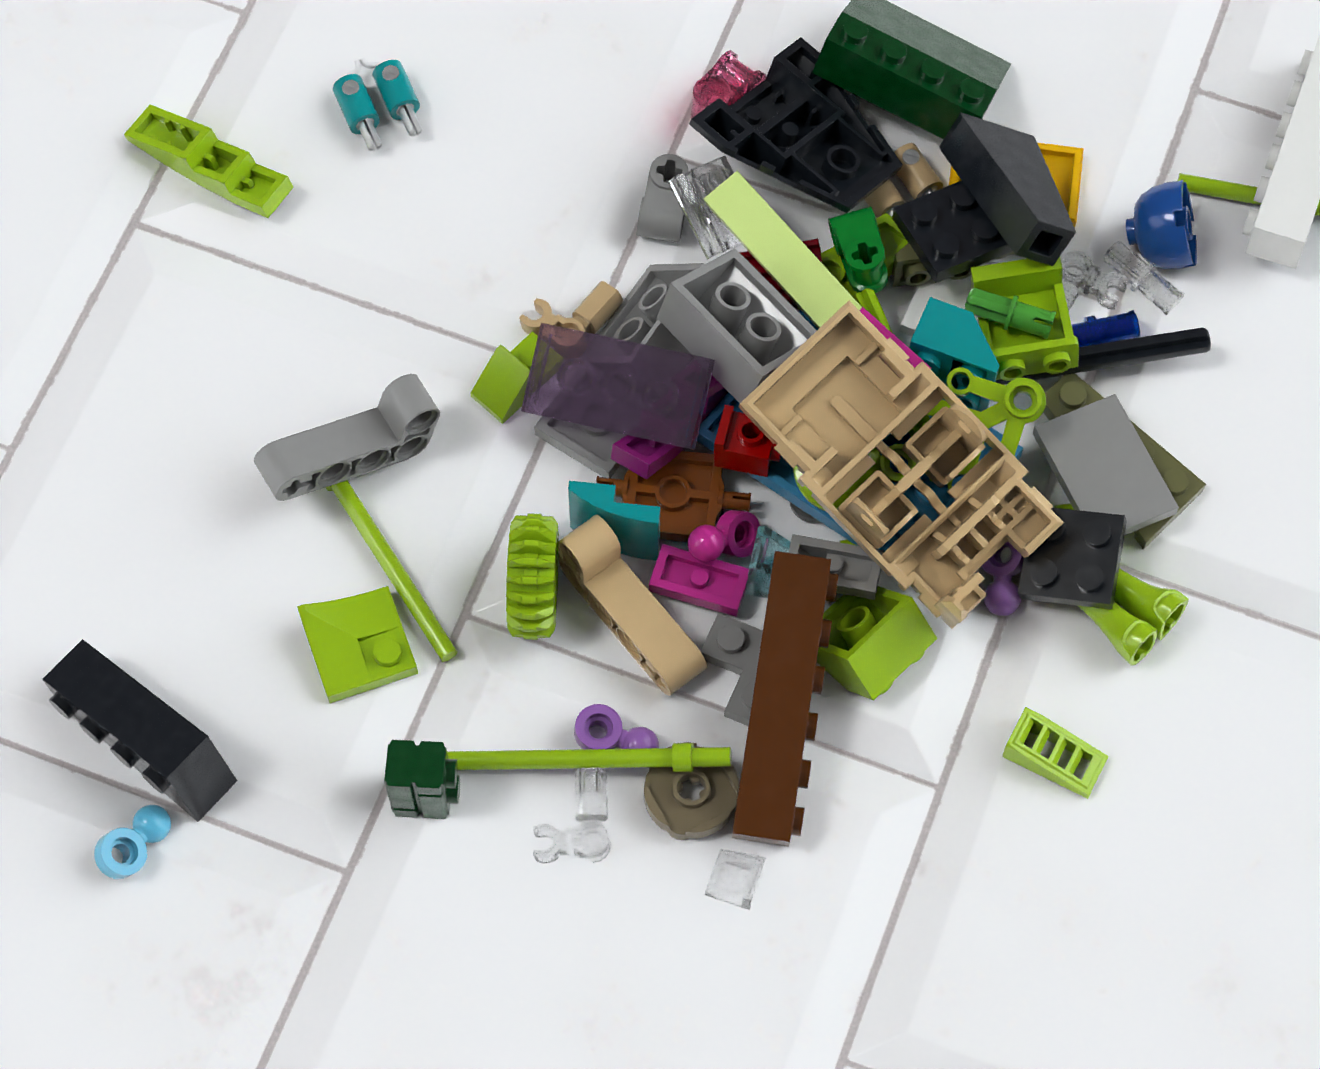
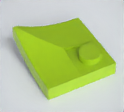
[297,586,418,704]

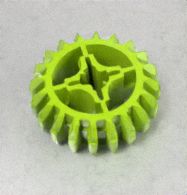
[506,513,559,640]

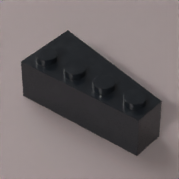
[42,639,237,822]

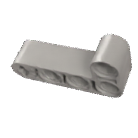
[254,374,440,501]

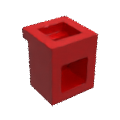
[714,405,781,477]

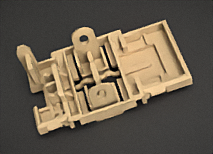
[738,300,1064,629]

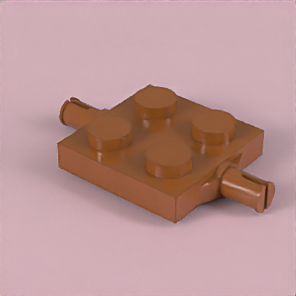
[596,451,751,542]

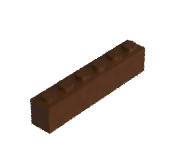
[732,551,839,847]

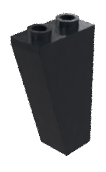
[939,112,1076,266]

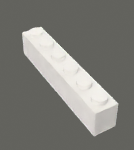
[1242,35,1320,269]

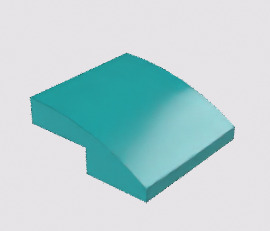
[568,481,660,561]

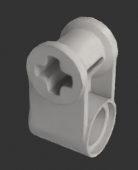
[636,154,689,243]

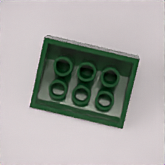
[812,0,1011,139]

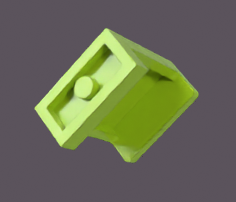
[971,257,1079,381]

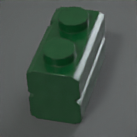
[384,739,460,819]

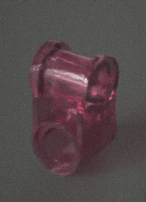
[691,50,766,118]

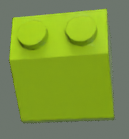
[817,586,938,701]

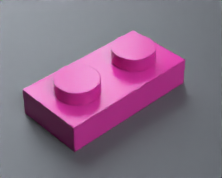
[649,544,751,617]

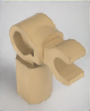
[519,281,623,360]

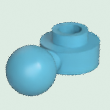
[94,805,171,879]

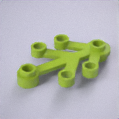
[880,367,1046,491]

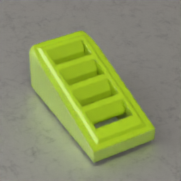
[1002,707,1109,799]

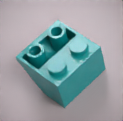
[909,297,1000,412]

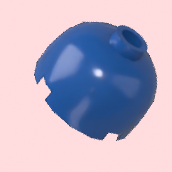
[1126,180,1197,269]

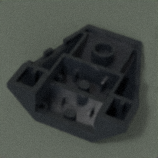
[689,37,903,213]

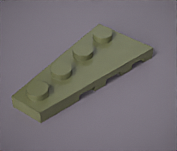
[1043,373,1206,550]

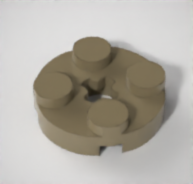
[644,742,739,840]

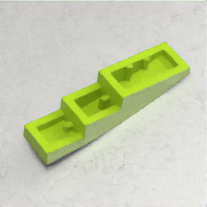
[124,104,294,218]

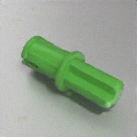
[965,288,1056,340]

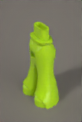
[1077,568,1189,666]

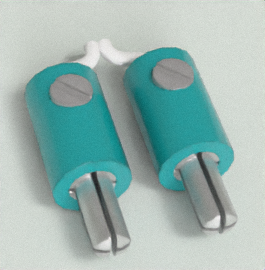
[332,57,422,151]

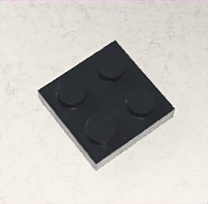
[892,181,1012,283]
[1018,508,1127,610]

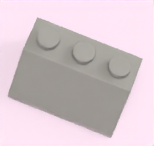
[657,248,817,403]
[579,263,705,400]

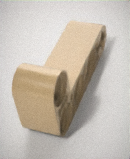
[558,515,707,696]

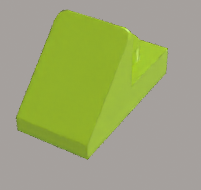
[470,331,565,424]

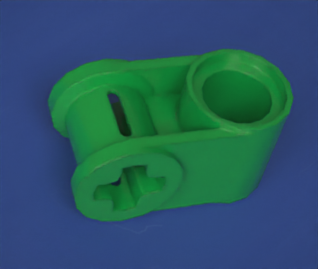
[828,206,888,293]

